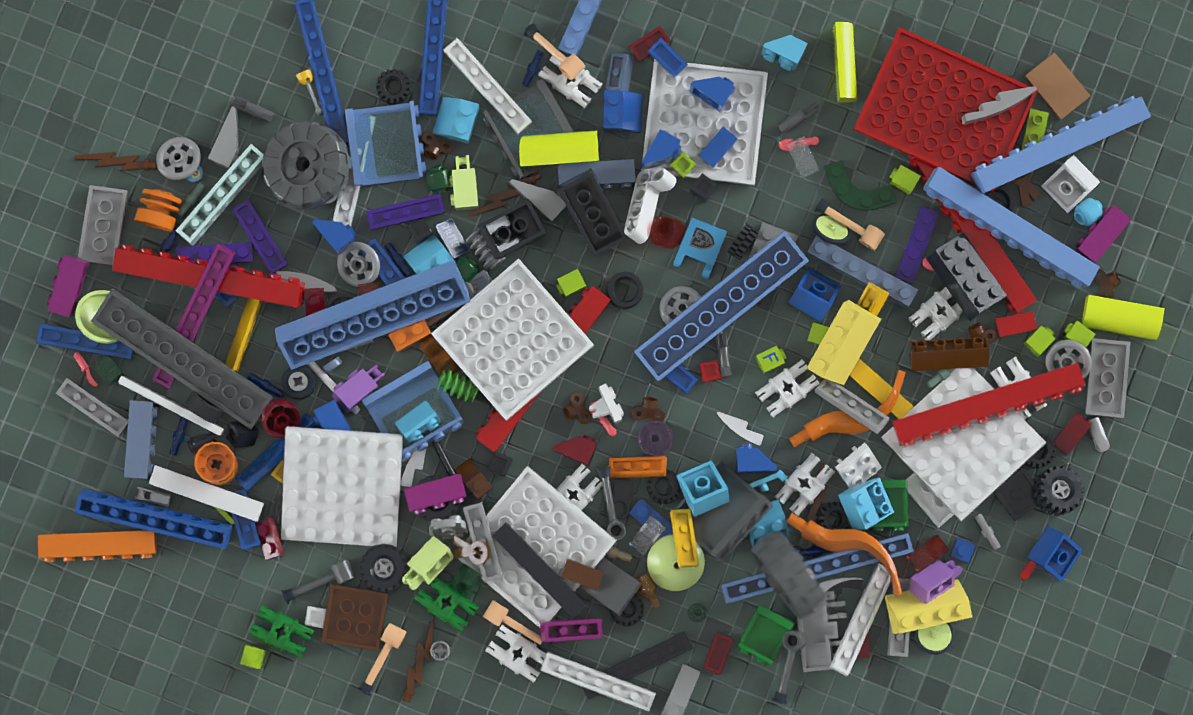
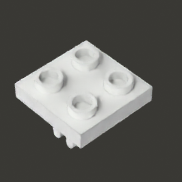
[589,384,624,425]
[835,443,882,488]

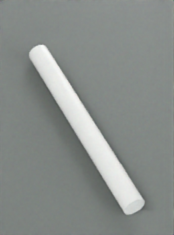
[306,362,361,415]

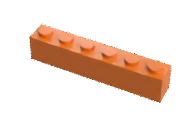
[38,531,157,562]

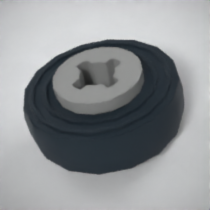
[281,366,316,399]

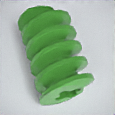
[436,369,478,403]

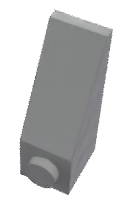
[208,107,239,169]
[508,179,566,222]
[661,664,700,715]

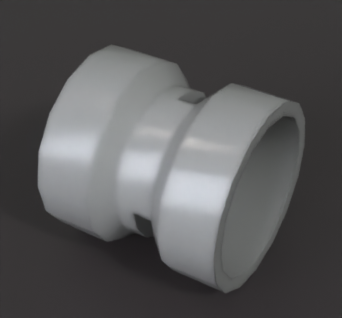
[430,641,450,661]

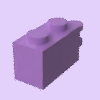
[332,365,385,414]
[910,560,962,604]

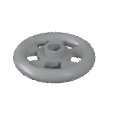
[156,137,201,180]
[337,242,380,287]
[659,286,702,325]
[1046,340,1092,379]

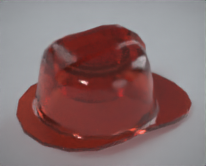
[648,216,685,249]

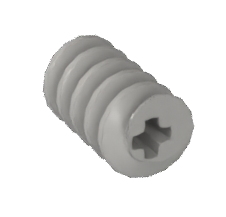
[466,230,506,270]

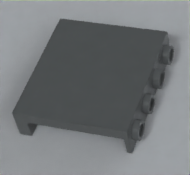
[668,460,773,563]

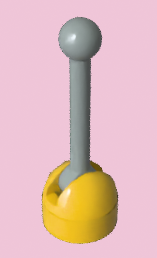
[296,69,323,115]

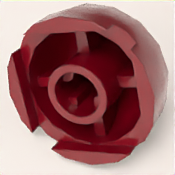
[261,399,301,438]

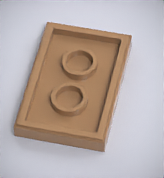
[1024,52,1090,121]

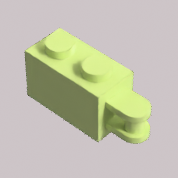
[450,155,479,211]
[402,536,454,590]

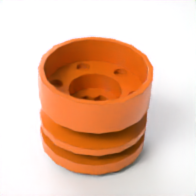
[134,189,182,232]
[194,442,238,486]

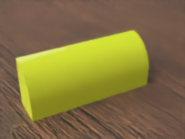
[833,22,857,103]
[519,131,599,166]
[1081,295,1165,340]

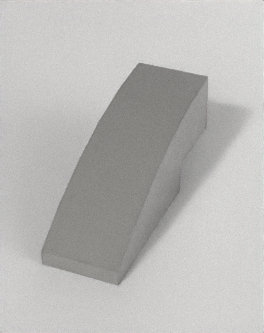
[277,271,337,295]

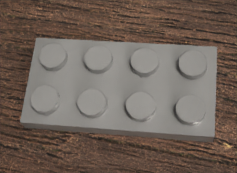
[78,185,128,266]
[1085,338,1131,419]

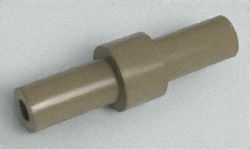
[605,547,632,562]

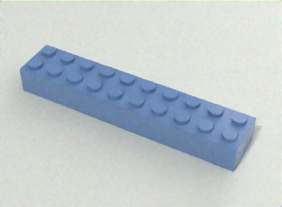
[634,231,809,381]
[275,260,470,370]

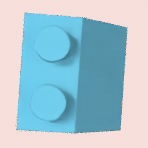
[432,97,480,144]
[403,234,456,274]
[677,460,730,517]

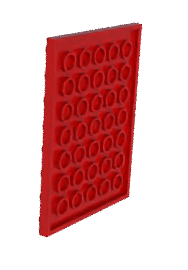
[853,27,1038,193]

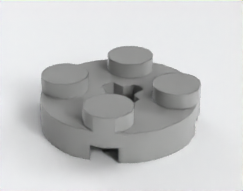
[429,515,468,540]

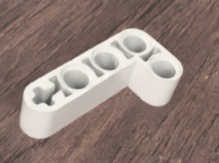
[624,167,676,244]

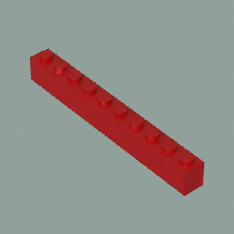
[909,156,1037,314]
[112,244,305,308]
[475,286,611,452]
[892,363,1085,447]

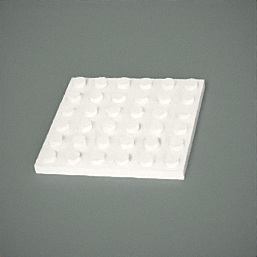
[641,59,768,186]
[431,259,594,421]
[881,368,1046,522]
[281,427,403,547]
[457,466,617,628]

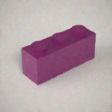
[1075,205,1132,263]
[47,255,90,318]
[404,474,467,515]
[540,618,603,642]

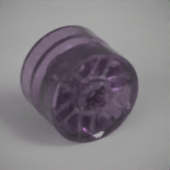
[637,421,673,456]

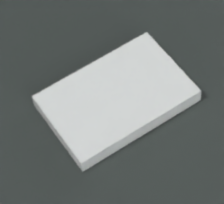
[906,473,954,528]

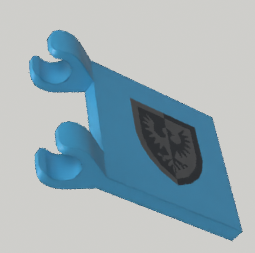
[673,218,727,279]

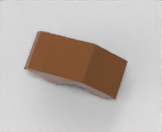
[418,335,459,376]

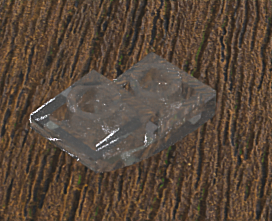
[629,516,665,556]

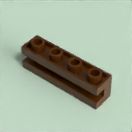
[909,337,989,371]

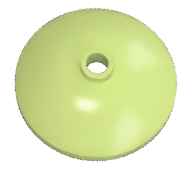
[75,290,119,344]
[647,534,705,591]

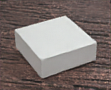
[304,606,327,628]

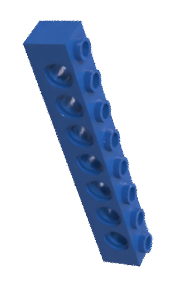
[75,489,233,549]

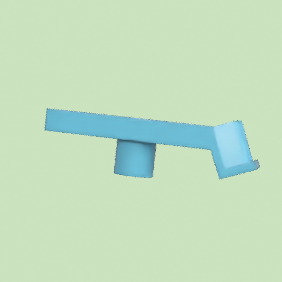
[749,470,788,493]

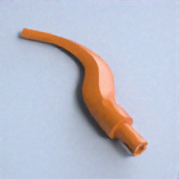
[789,370,906,448]
[786,513,902,596]

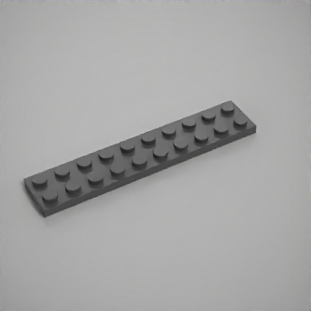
[91,289,273,429]

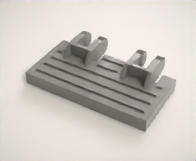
[797,591,847,672]

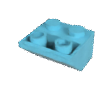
[761,35,808,71]
[395,400,441,444]
[838,478,894,530]
[748,500,791,547]

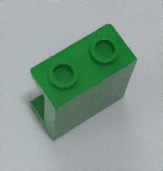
[869,480,909,531]
[737,605,794,666]

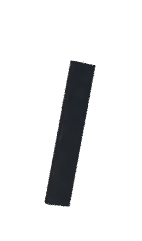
[492,522,587,619]
[582,631,693,699]

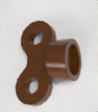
[422,132,453,160]
[1093,269,1121,299]
[968,322,997,343]
[563,392,592,424]
[632,397,665,423]

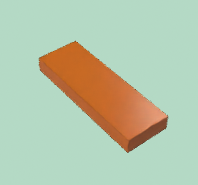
[609,456,667,478]

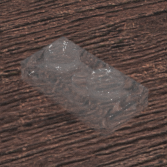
[786,135,819,178]

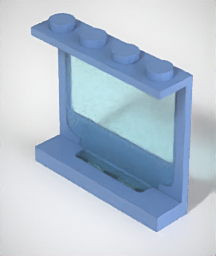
[345,101,426,187]
[362,361,464,461]

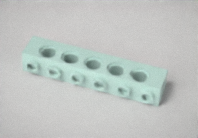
[176,144,263,246]

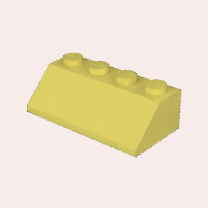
[807,300,881,385]
[885,579,972,634]

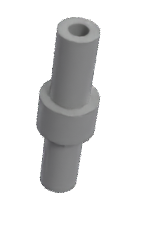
[974,513,1001,550]

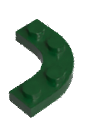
[824,160,897,211]

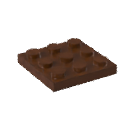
[321,584,389,651]

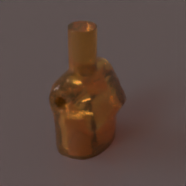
[635,572,661,608]

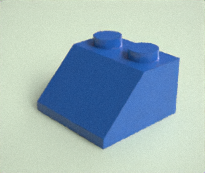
[689,76,735,113]
[603,90,642,133]
[641,129,681,170]
[312,220,357,255]
[788,267,842,322]
[313,400,352,431]
[735,444,777,474]
[1027,525,1083,582]

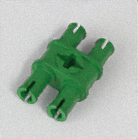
[414,577,479,632]
[248,605,314,659]

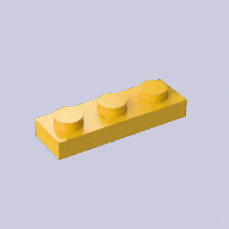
[670,509,699,568]

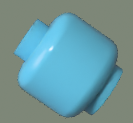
[1074,198,1103,226]

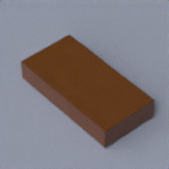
[561,558,604,590]

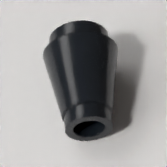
[187,432,217,455]

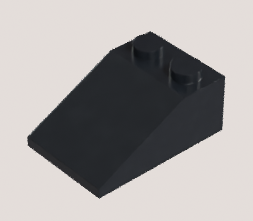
[477,199,546,260]

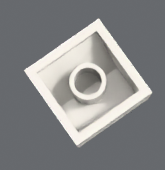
[1041,155,1100,213]

